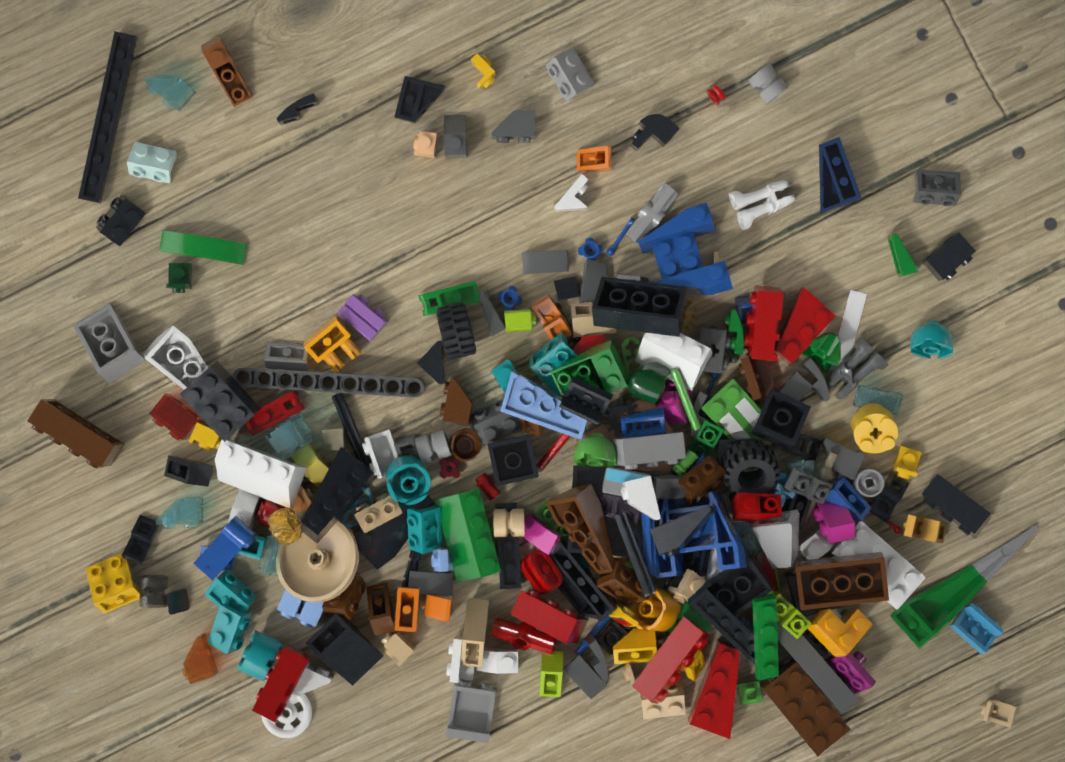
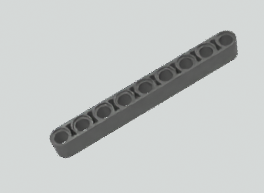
[233,368,425,397]

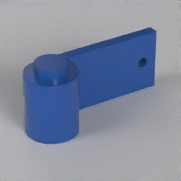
[193,516,256,581]

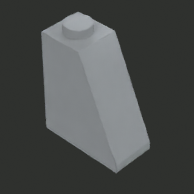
[752,510,799,569]

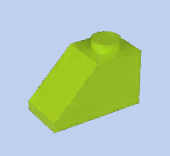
[539,650,564,697]

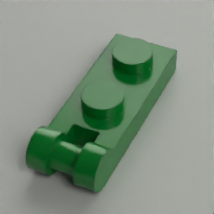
[418,281,481,316]

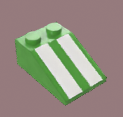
[701,379,760,438]

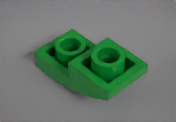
[724,310,744,355]
[686,419,724,456]

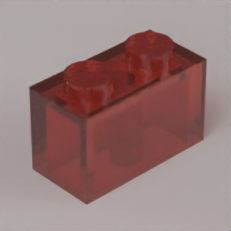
[149,393,203,441]

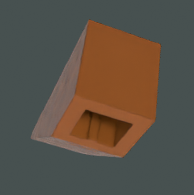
[201,36,253,107]

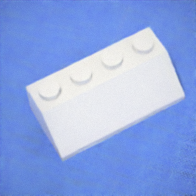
[215,439,306,509]

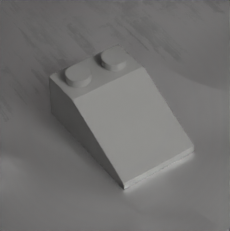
[74,303,145,384]

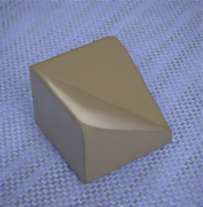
[322,428,346,451]

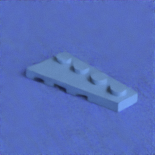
[500,370,588,440]

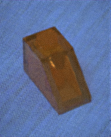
[182,632,218,684]

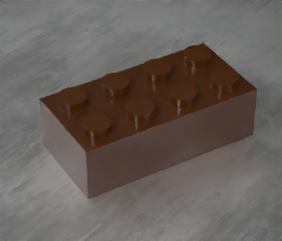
[27,399,125,468]
[794,552,889,610]
[760,658,851,757]

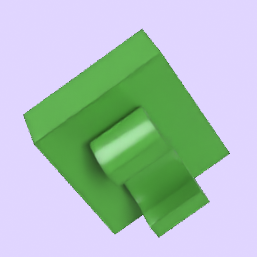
[737,679,763,705]

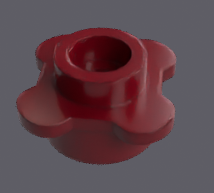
[439,457,461,479]

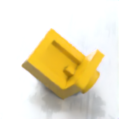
[471,54,496,90]

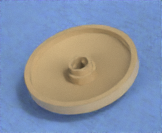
[276,520,359,603]

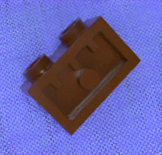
[597,561,646,607]

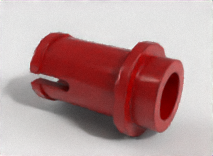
[475,472,501,501]

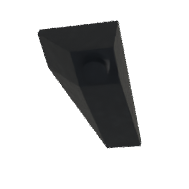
[354,493,434,570]

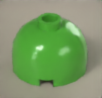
[573,433,617,467]

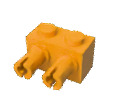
[304,314,361,373]

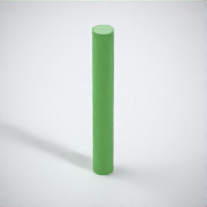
[670,368,701,430]

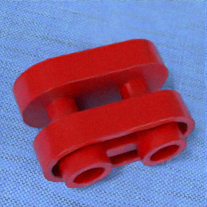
[520,549,562,594]

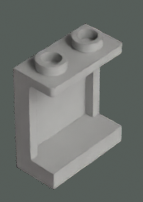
[446,680,497,743]

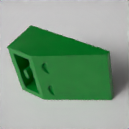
[550,340,629,397]

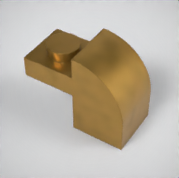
[903,514,948,544]

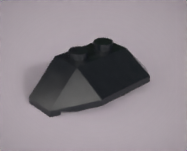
[549,541,617,622]

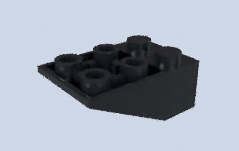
[305,613,384,686]

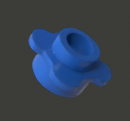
[578,237,603,261]
[497,286,523,311]

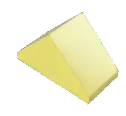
[291,442,330,488]

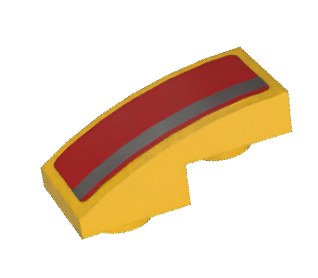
[608,604,639,627]

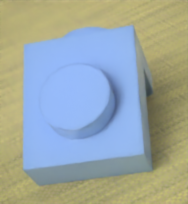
[431,549,453,572]

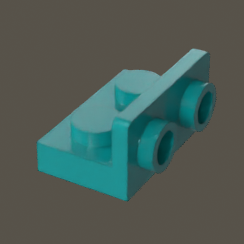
[407,505,442,554]
[204,570,258,613]

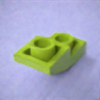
[774,591,812,639]

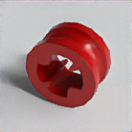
[706,84,726,106]

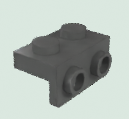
[470,399,522,445]

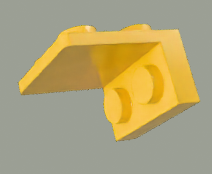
[86,552,143,614]

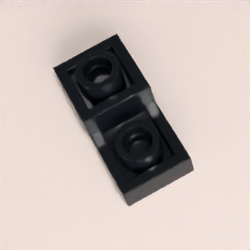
[595,620,637,655]

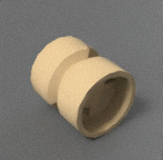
[494,508,525,537]

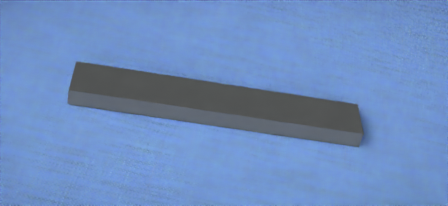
[777,622,859,714]

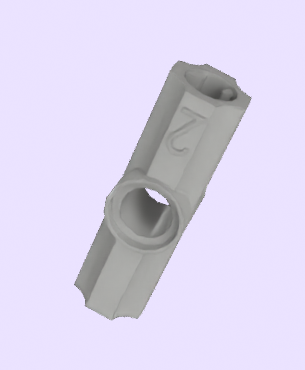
[625,183,679,245]

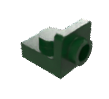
[166,263,192,293]

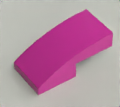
[523,513,561,555]

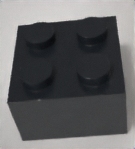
[750,389,811,451]
[487,434,539,486]

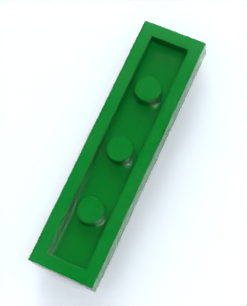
[752,595,779,680]

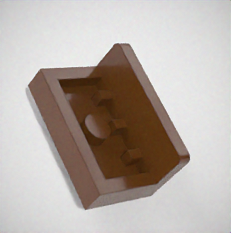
[739,356,777,400]
[678,456,724,507]
[322,572,366,620]

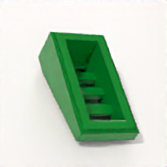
[887,233,919,277]

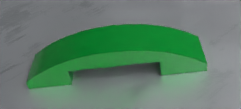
[159,230,247,265]

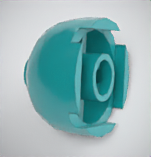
[910,321,954,359]

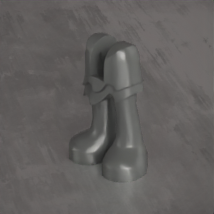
[826,337,888,399]

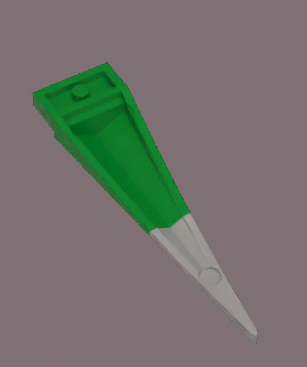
[890,526,1037,649]

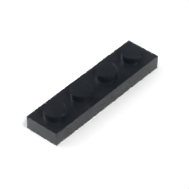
[495,502,522,590]

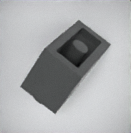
[444,115,467,159]
[821,438,865,480]

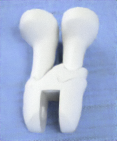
[729,180,795,230]

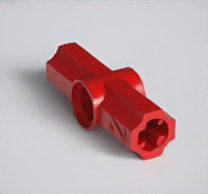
[491,618,557,655]

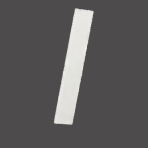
[829,290,867,371]

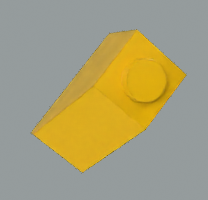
[613,628,657,664]

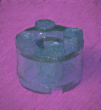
[264,412,314,460]

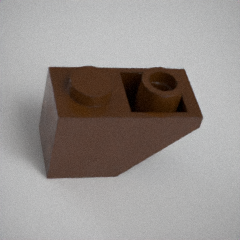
[440,378,473,425]

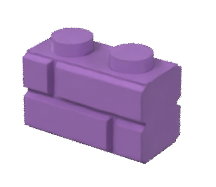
[337,294,388,341]

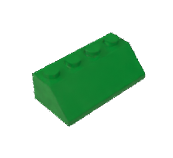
[434,488,501,582]

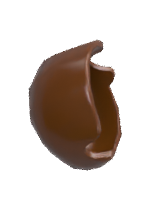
[449,428,482,461]

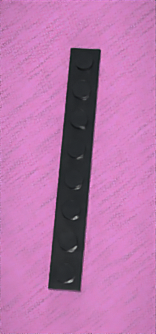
[78,31,137,204]

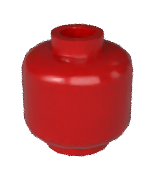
[255,499,289,529]

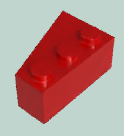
[743,285,784,361]
[774,287,836,364]
[511,589,588,644]
[252,645,311,722]

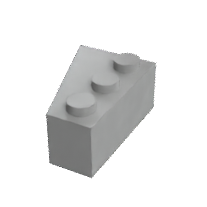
[609,432,686,469]

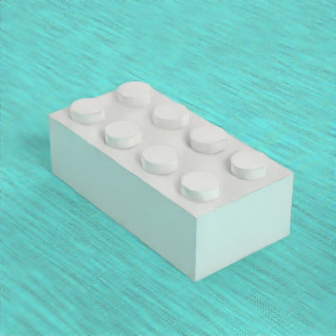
[829,521,926,610]

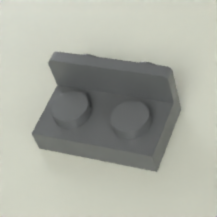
[913,169,961,206]

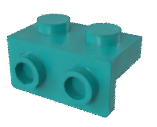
[207,603,252,654]

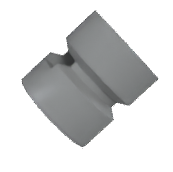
[748,64,788,105]
[415,429,452,464]
[851,468,884,497]

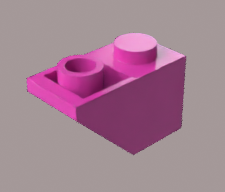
[657,379,693,425]
[813,500,855,544]

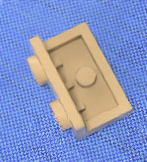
[353,493,402,533]
[640,681,686,720]

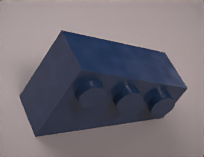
[819,137,862,214]

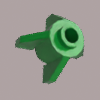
[801,332,841,373]

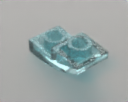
[853,385,903,415]

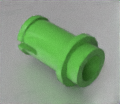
[672,449,698,476]

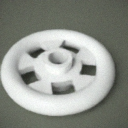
[262,691,312,738]

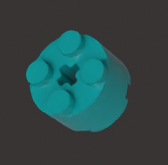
[385,455,431,505]
[237,630,283,681]

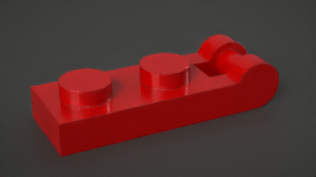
[245,390,306,436]

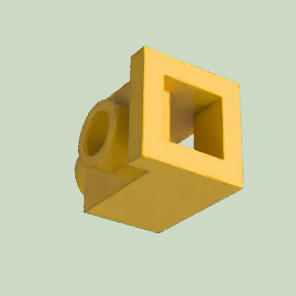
[188,422,222,450]

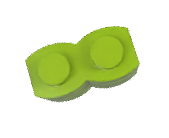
[504,309,536,333]

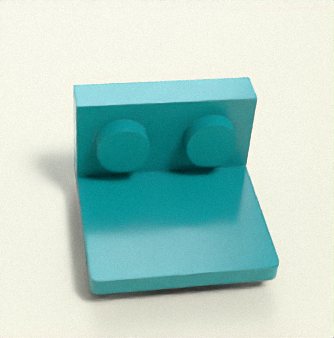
[529,332,578,396]

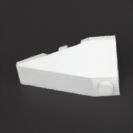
[144,325,208,390]

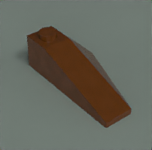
[546,484,615,574]

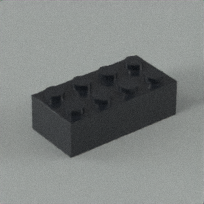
[592,276,688,337]

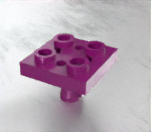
[824,651,876,694]

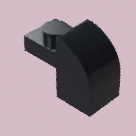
[631,114,680,151]

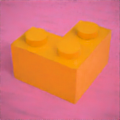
[808,609,873,657]

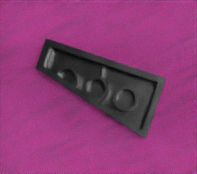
[301,447,374,544]

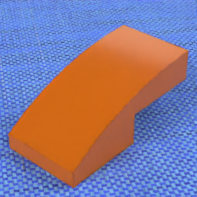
[532,295,573,340]

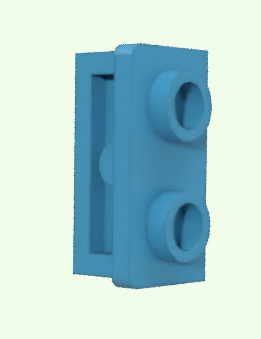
[949,603,1004,654]

